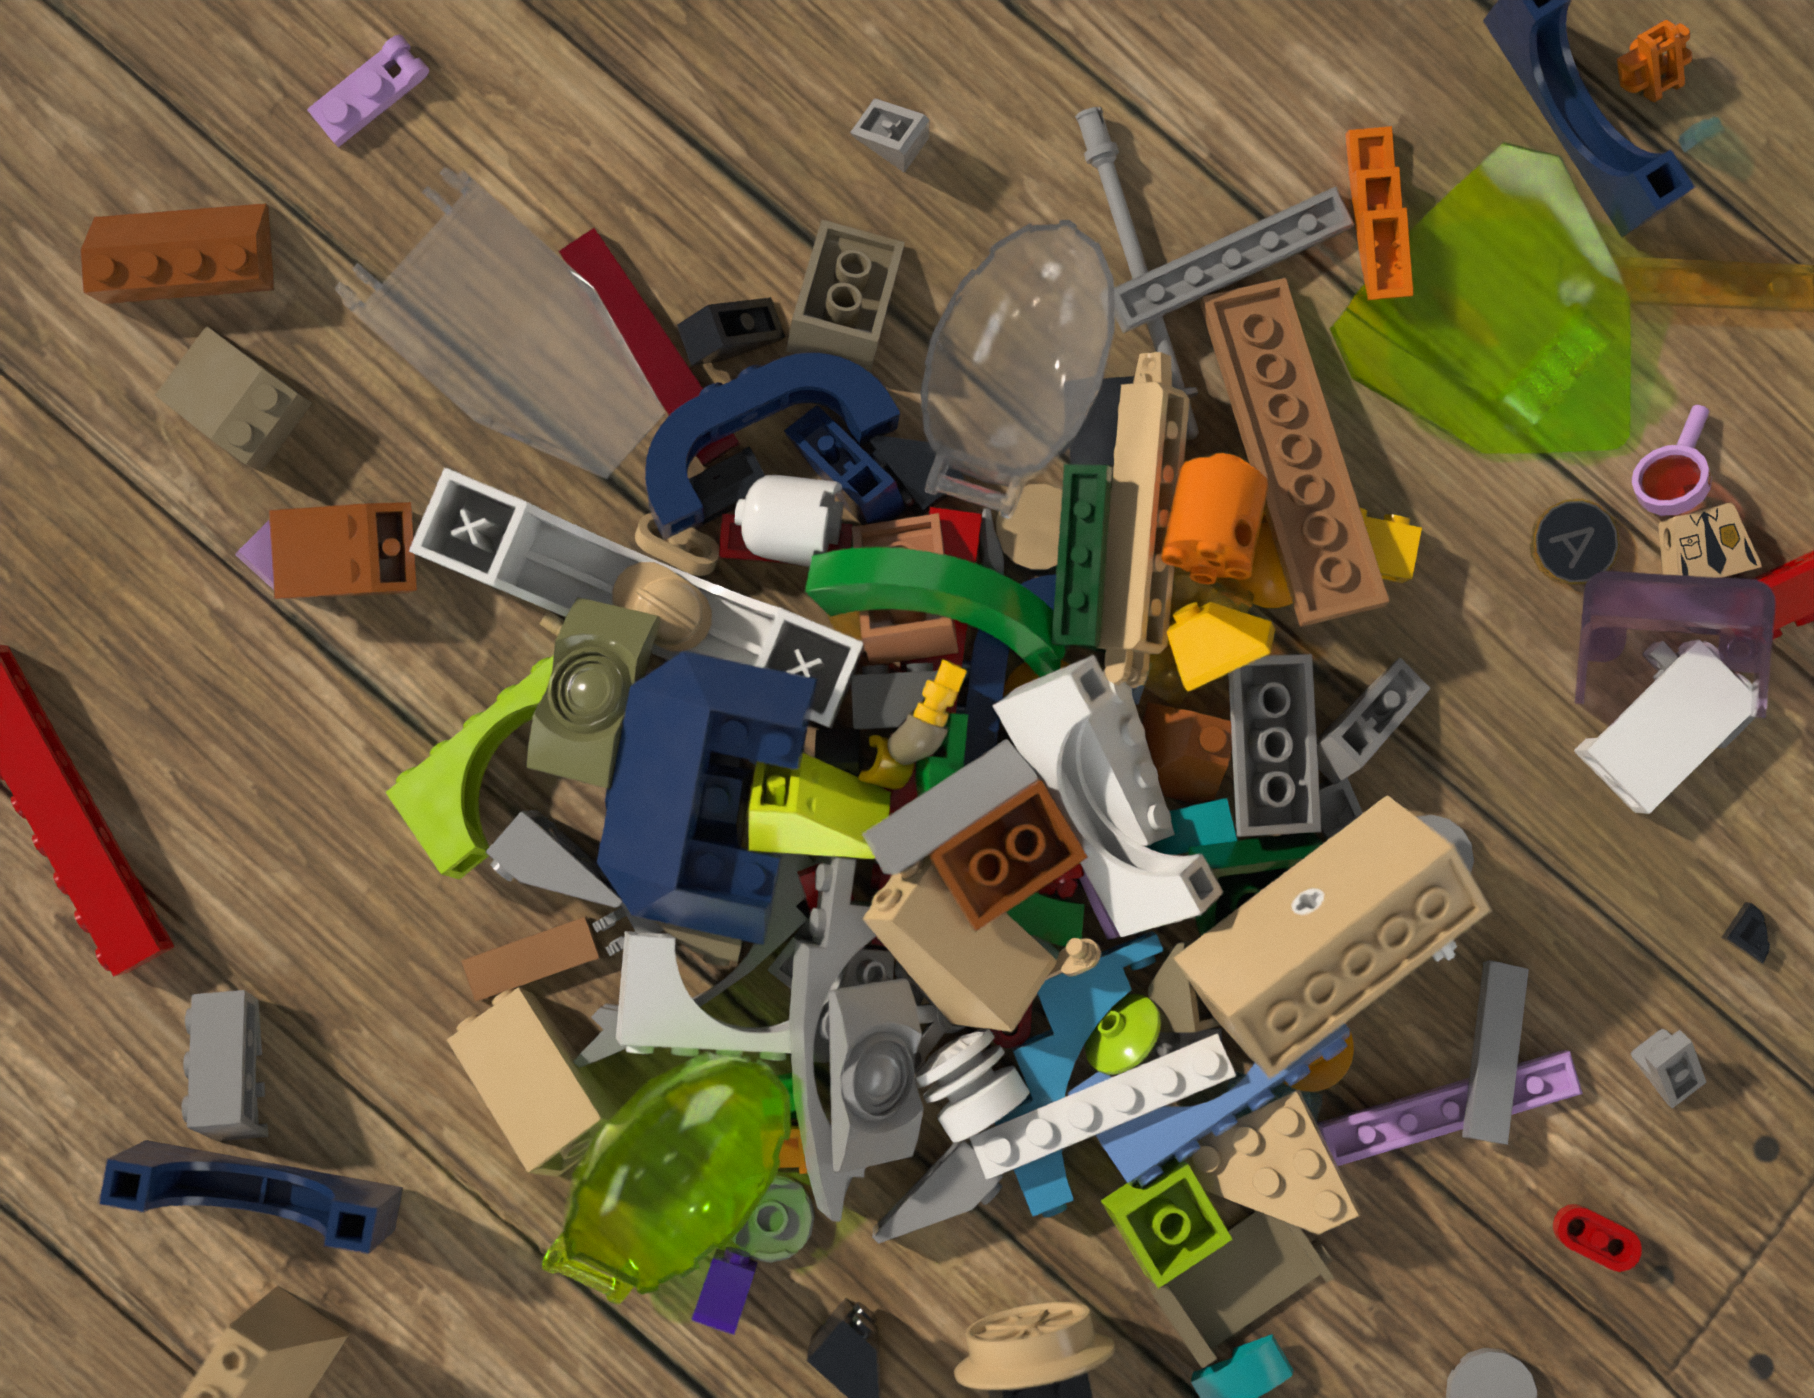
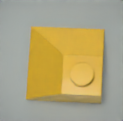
[1167,602,1275,692]

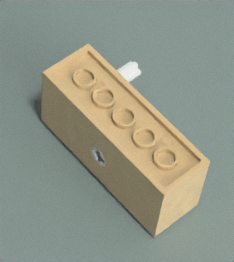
[1173,795,1491,1079]

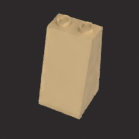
[862,854,1057,1032]
[447,988,627,1177]
[181,1286,350,1398]

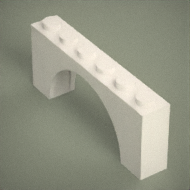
[993,656,1223,937]
[616,931,894,1062]

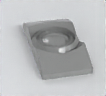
[829,978,923,1173]

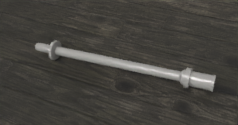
[1075,107,1199,440]

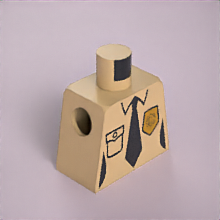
[1659,484,1762,591]

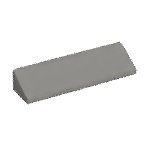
[862,740,1038,875]
[1462,960,1529,1145]

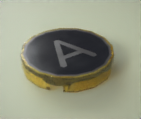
[1530,499,1620,585]

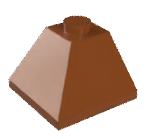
[1142,702,1232,805]

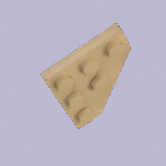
[1185,1090,1361,1235]

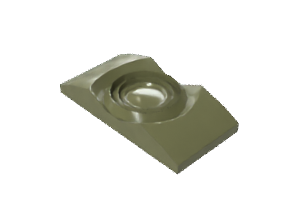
[527,597,661,790]

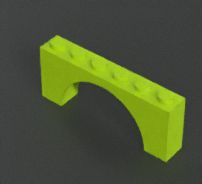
[385,655,554,880]

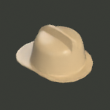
[612,562,712,651]

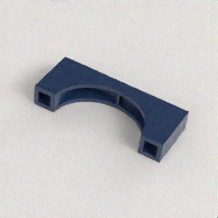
[98,1140,403,1254]

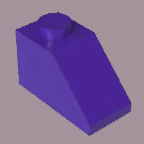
[691,1247,758,1335]

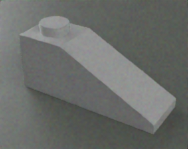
[1316,657,1431,785]
[872,1138,1003,1244]

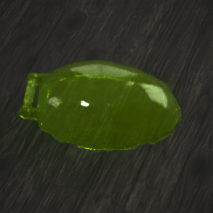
[542,1052,791,1305]

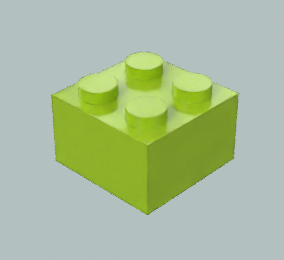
[1101,1157,1233,1289]

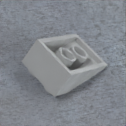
[486,810,624,908]

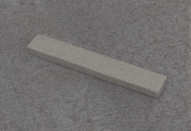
[1104,186,1355,334]

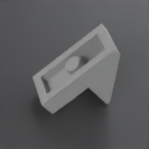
[1631,1029,1706,1108]

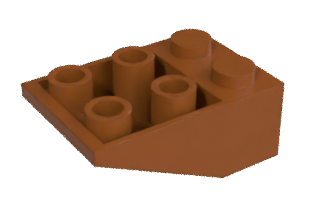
[269,502,417,599]

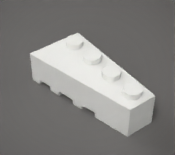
[1081,671,1175,846]

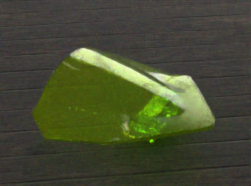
[1329,142,1631,454]

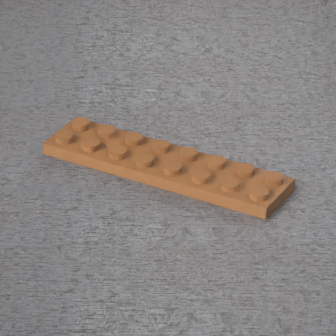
[1200,278,1390,627]

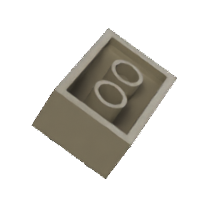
[786,220,905,373]
[155,326,312,472]

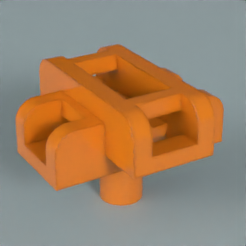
[1617,19,1692,103]

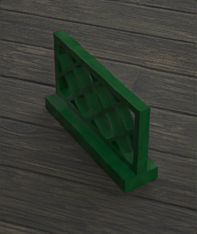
[1052,464,1113,653]

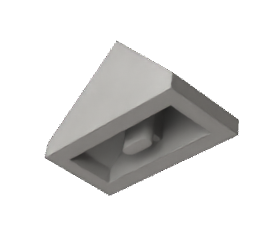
[850,98,930,173]

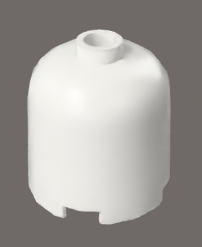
[735,475,843,567]

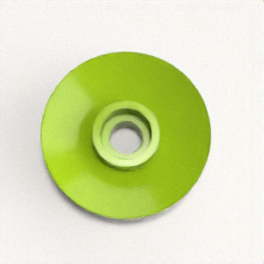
[1085,994,1161,1075]

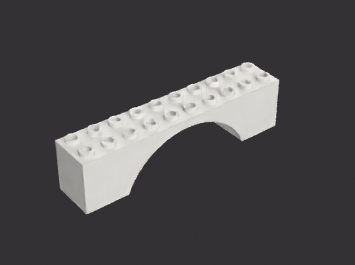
[409,468,865,729]

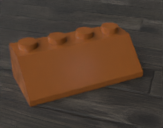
[81,203,274,304]

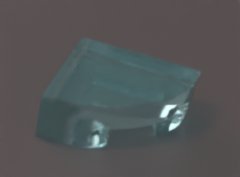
[1678,116,1725,153]

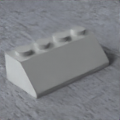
[1228,654,1321,836]

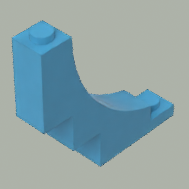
[994,931,1163,1218]

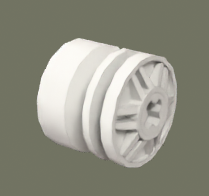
[915,1028,1030,1142]

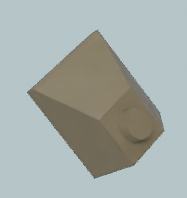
[1148,938,1220,1033]

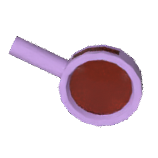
[1631,405,1712,516]

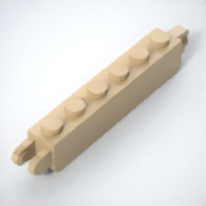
[1097,352,1190,688]

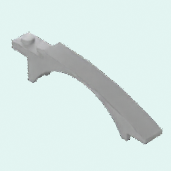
[573,852,855,1068]
[789,856,876,1221]

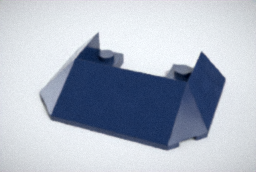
[597,651,817,945]

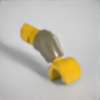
[858,660,967,790]

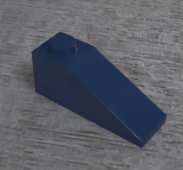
[784,405,906,525]

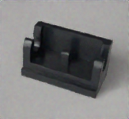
[689,446,765,529]

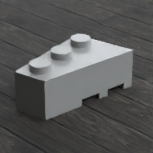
[182,990,268,1141]

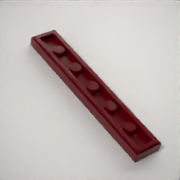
[558,228,740,467]

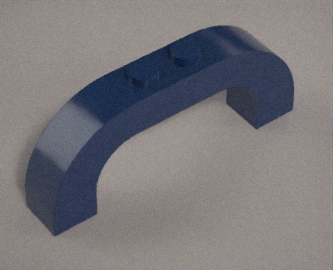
[645,353,900,540]
[956,575,1056,766]

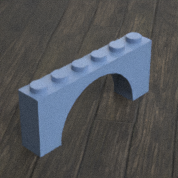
[1067,1023,1350,1188]

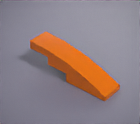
[1345,126,1413,301]

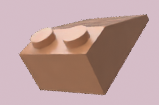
[852,513,958,666]

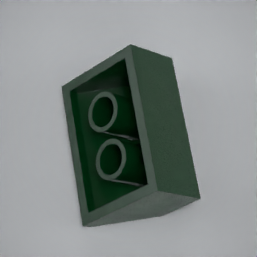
[1189,832,1324,937]

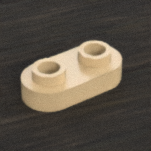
[635,513,719,576]

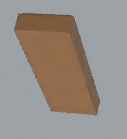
[461,916,601,1002]

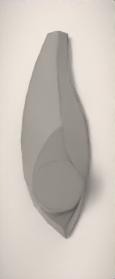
[979,508,1004,575]

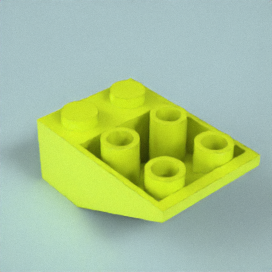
[749,753,891,859]

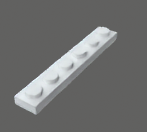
[969,1034,1236,1180]

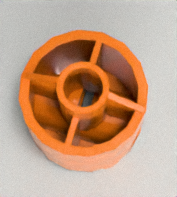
[1161,453,1269,585]

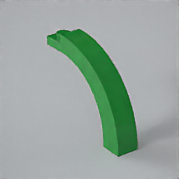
[805,547,1065,678]
[915,713,1085,946]

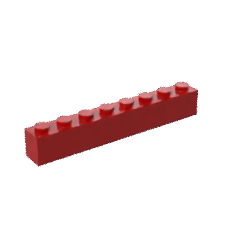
[0,645,175,977]

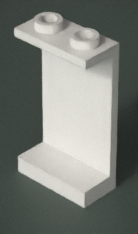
[1574,640,1762,814]

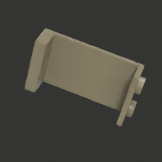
[1147,1210,1334,1369]

